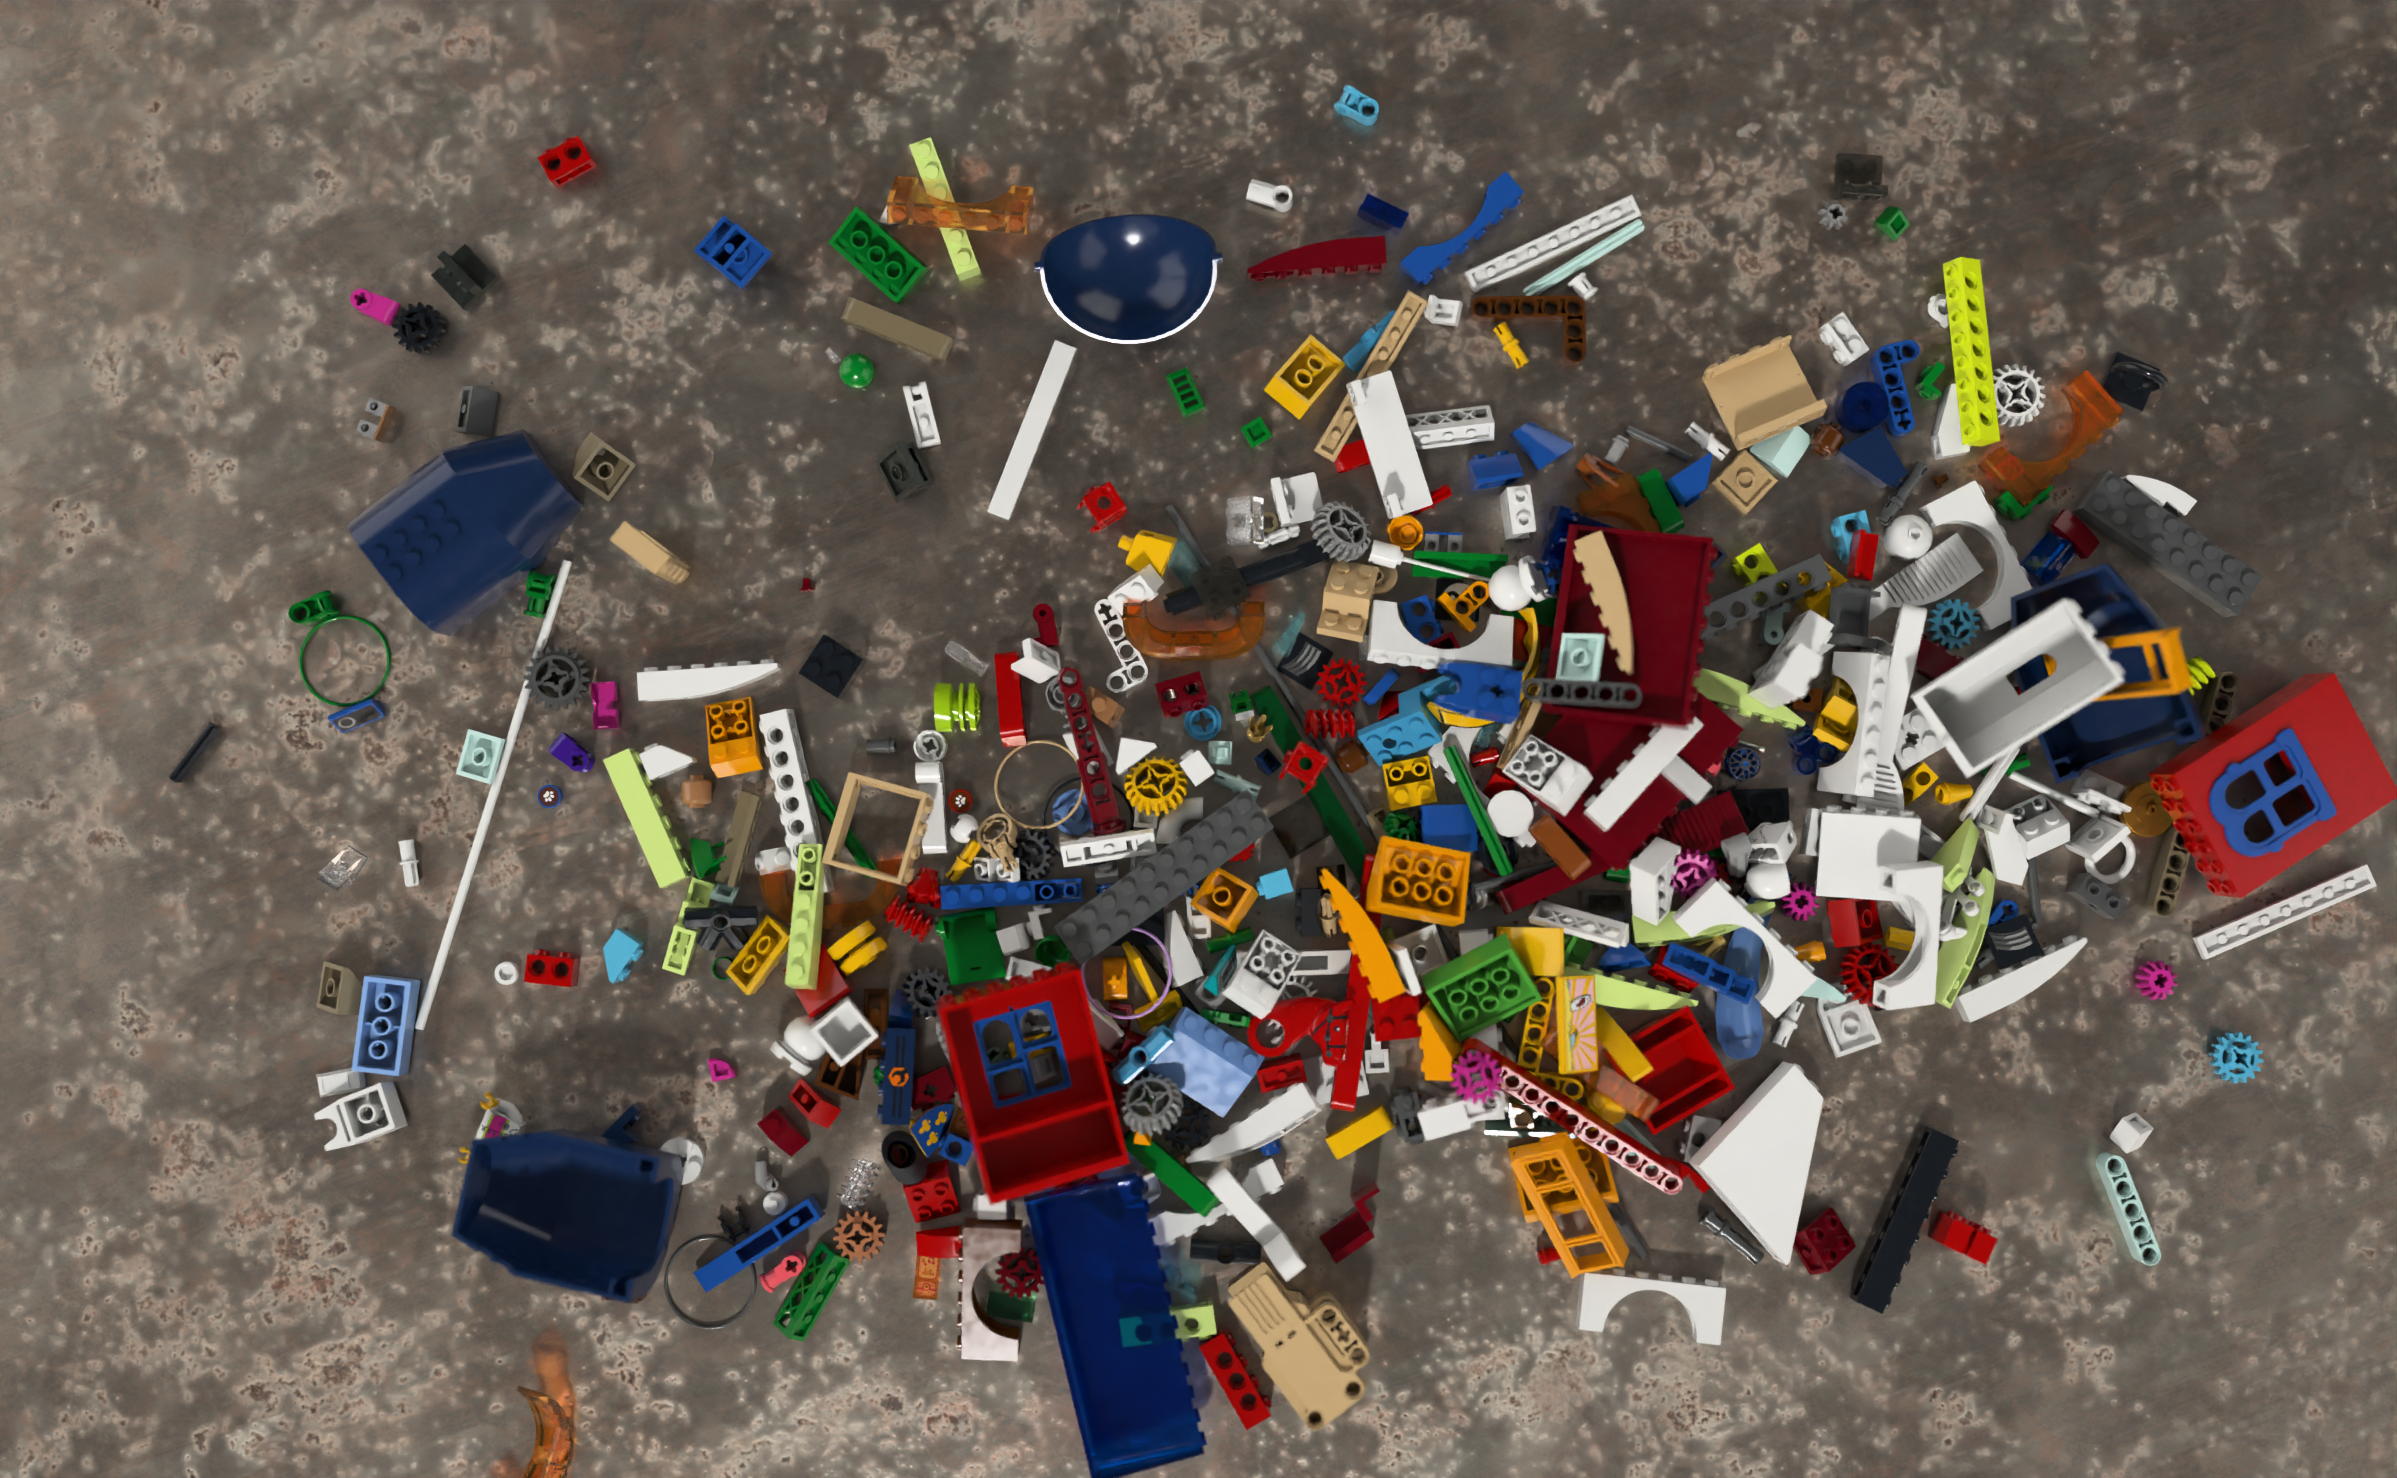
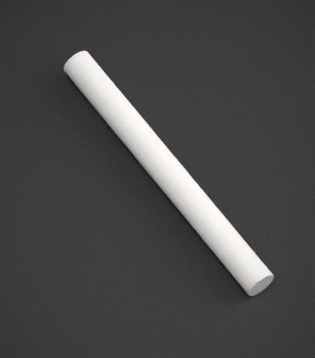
[2008,771,2100,819]

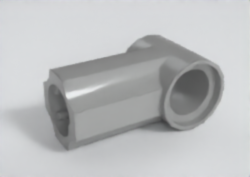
[1721,832,1752,877]

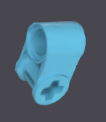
[1333,85,1379,126]

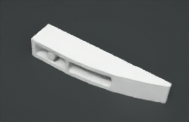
[637,659,782,702]
[1954,935,2088,1023]
[1236,949,1351,975]
[1185,1083,1322,1166]

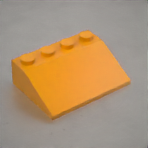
[1365,836,1471,927]
[1508,1128,1619,1223]

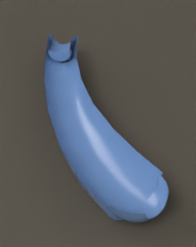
[1715,873,1793,1060]

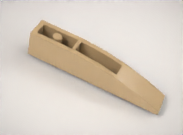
[1573,530,1634,676]

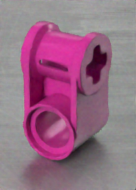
[350,289,401,326]

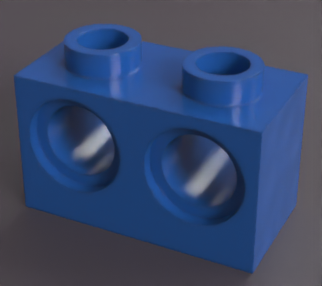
[1398,594,1444,644]

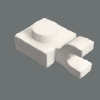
[1364,1031,1389,1074]

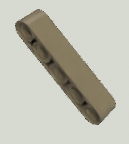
[841,297,954,362]

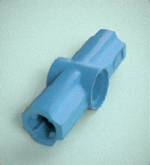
[1343,310,1396,373]
[1111,1025,1176,1087]

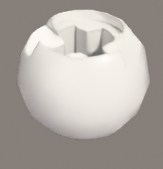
[950,814,979,843]

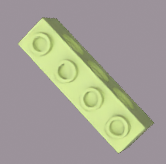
[1119,1301,1217,1349]

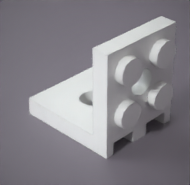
[1384,923,1448,996]

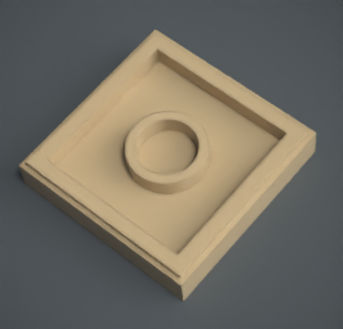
[1712,449,1778,515]

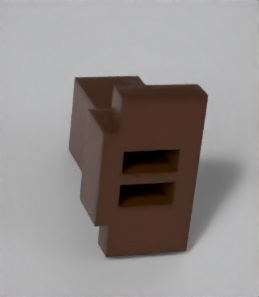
[1931,474,1949,489]

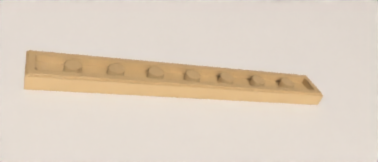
[1314,290,1428,463]

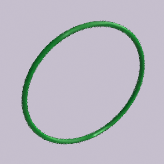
[299,615,391,706]

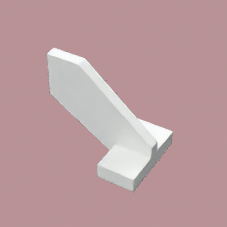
[1974,804,2029,886]

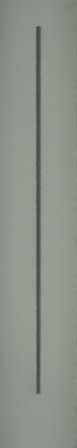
[1164,504,1649,1259]

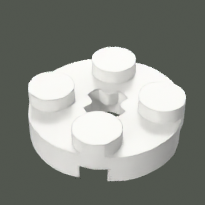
[660,1136,705,1185]

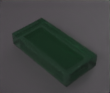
[986,1290,1036,1323]

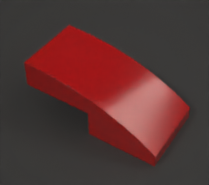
[1663,1155,1710,1193]

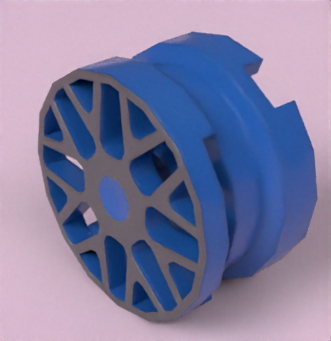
[1724,748,1761,780]

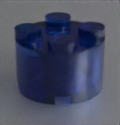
[1835,382,1889,433]

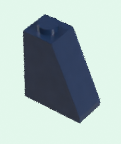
[1835,426,1908,489]

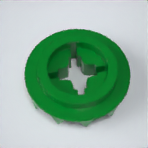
[1384,810,1421,842]

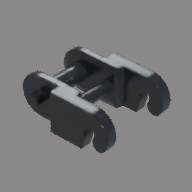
[717,1205,750,1242]

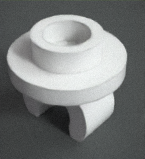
[1473,888,1494,909]

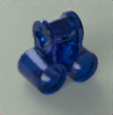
[1786,724,1838,776]

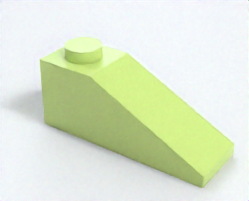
[1930,818,1980,893]

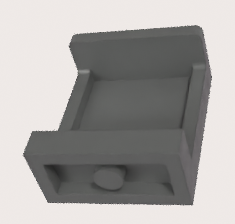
[1827,583,1881,649]

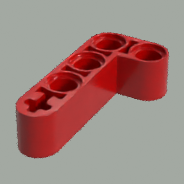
[994,651,1027,748]

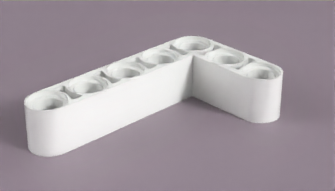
[1206,1167,1306,1282]

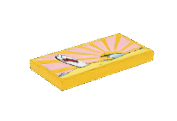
[1556,975,1598,1074]

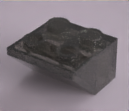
[1579,890,1631,924]

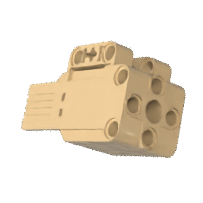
[1228,1261,1369,1430]

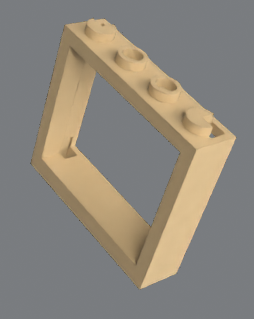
[822,772,934,887]

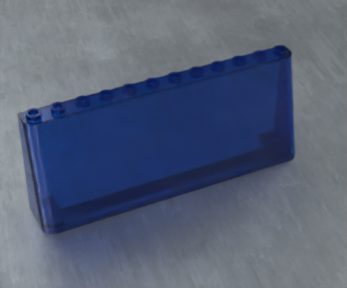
[1024,1172,1207,1478]

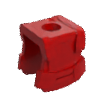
[1076,481,1127,533]
[1279,741,1329,794]

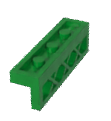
[1411,551,1508,580]
[773,1241,850,1342]

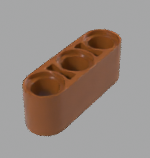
[1528,814,1592,880]

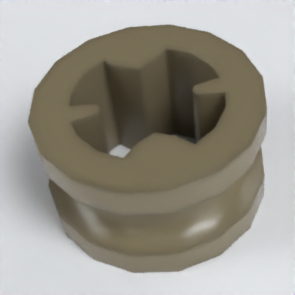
[1257,512,1278,534]

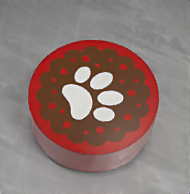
[948,789,973,813]

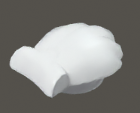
[1927,294,1949,328]

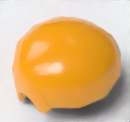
[1387,515,1424,550]

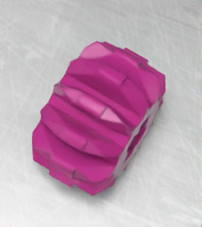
[1779,882,1820,921]
[2135,960,2178,1000]

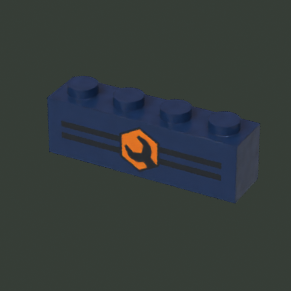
[877,1028,916,1125]

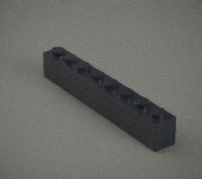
[1850,1126,1959,1314]

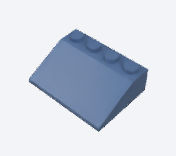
[1145,1007,1265,1118]

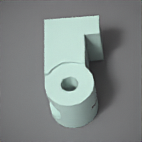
[1759,602,1791,646]

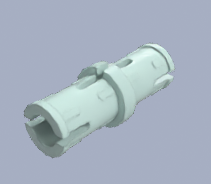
[1212,769,1261,799]

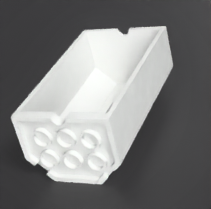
[1911,598,2124,778]

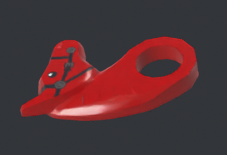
[1247,997,1356,1067]

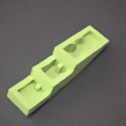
[662,876,716,976]

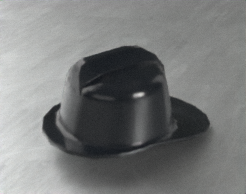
[881,1130,928,1185]

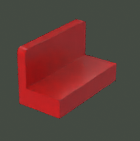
[1846,529,1879,582]
[1257,1052,1308,1093]

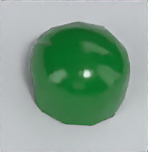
[839,353,875,388]
[1035,934,1072,969]

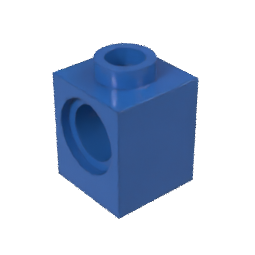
[938,1130,973,1166]

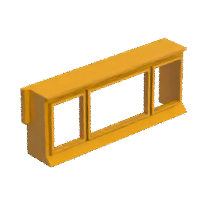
[2042,627,2195,702]
[1510,1131,1629,1279]

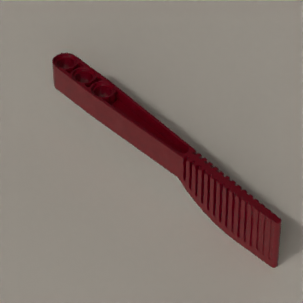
[1495,790,1750,915]

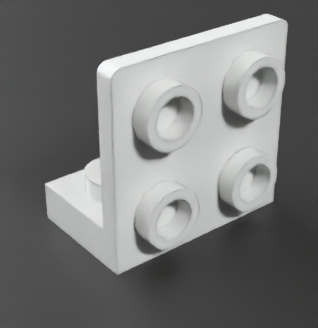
[1270,472,1323,528]
[2070,769,2132,815]

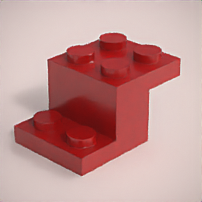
[1371,986,1430,1042]

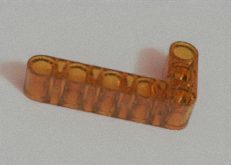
[1539,1025,1659,1122]

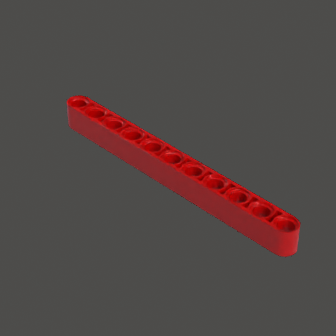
[1330,853,1382,1112]
[1462,1038,1683,1194]

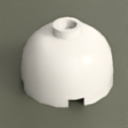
[1883,515,1933,562]

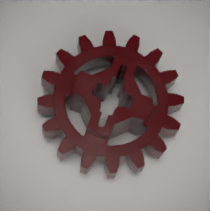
[995,1246,1047,1299]

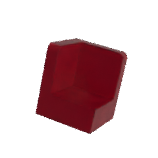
[1117,1029,1147,1061]

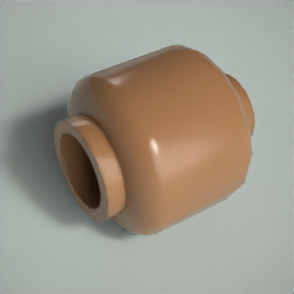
[681,775,712,808]

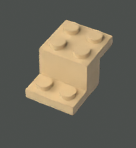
[1316,559,1379,642]

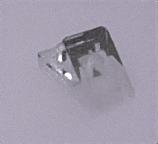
[317,845,368,891]

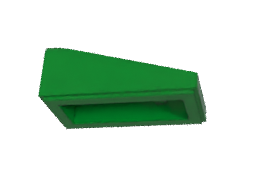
[1166,367,1205,419]

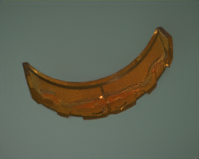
[516,1385,574,1478]

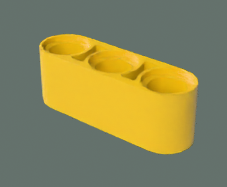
[1325,1105,1395,1160]

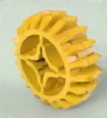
[1124,755,1188,817]

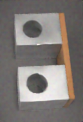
[356,398,395,442]

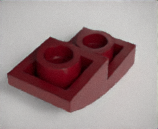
[2050,509,2100,559]

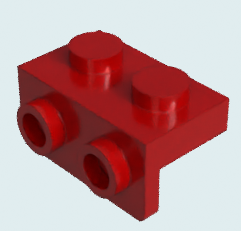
[1647,945,1699,993]

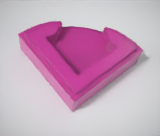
[707,1058,737,1082]

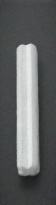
[1959,746,2020,823]

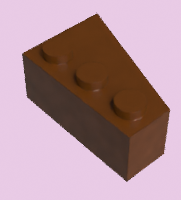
[814,1050,862,1101]

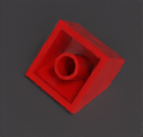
[1827,897,1883,948]

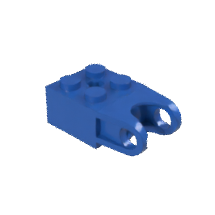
[1434,663,1523,724]

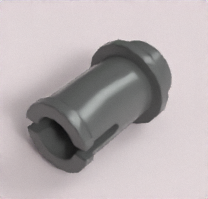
[866,736,897,755]

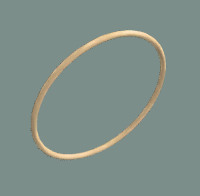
[994,739,1084,830]

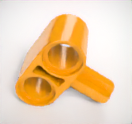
[1103,956,1128,1002]

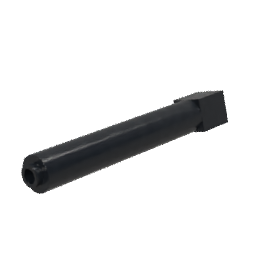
[1163,539,1331,616]

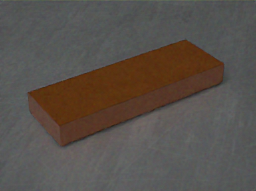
[863,988,889,1060]

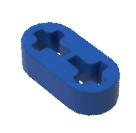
[1362,667,1401,707]
[1987,899,2018,928]

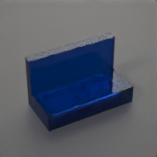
[1357,193,1409,236]
[2020,532,2077,586]

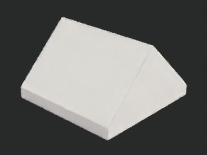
[1116,738,1158,775]

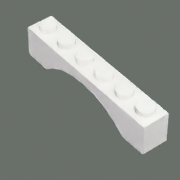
[1145,1156,1284,1248]

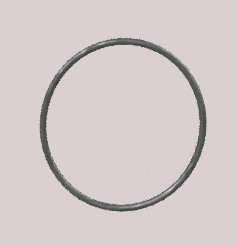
[664,1236,757,1329]

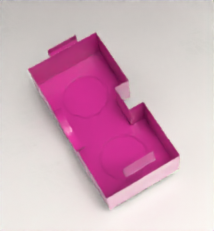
[590,681,620,730]

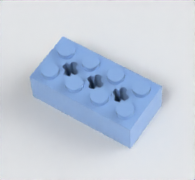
[352,974,421,1076]

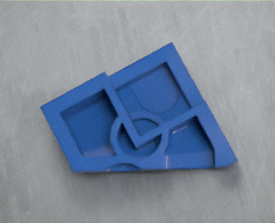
[1511,421,1574,471]

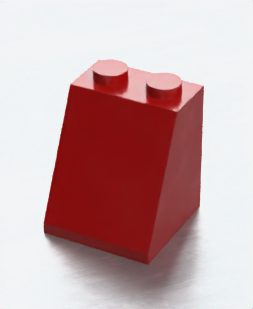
[783,942,857,1018]

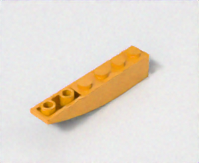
[1319,868,1406,1003]

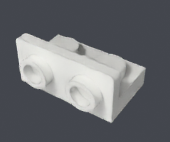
[1818,312,1870,367]

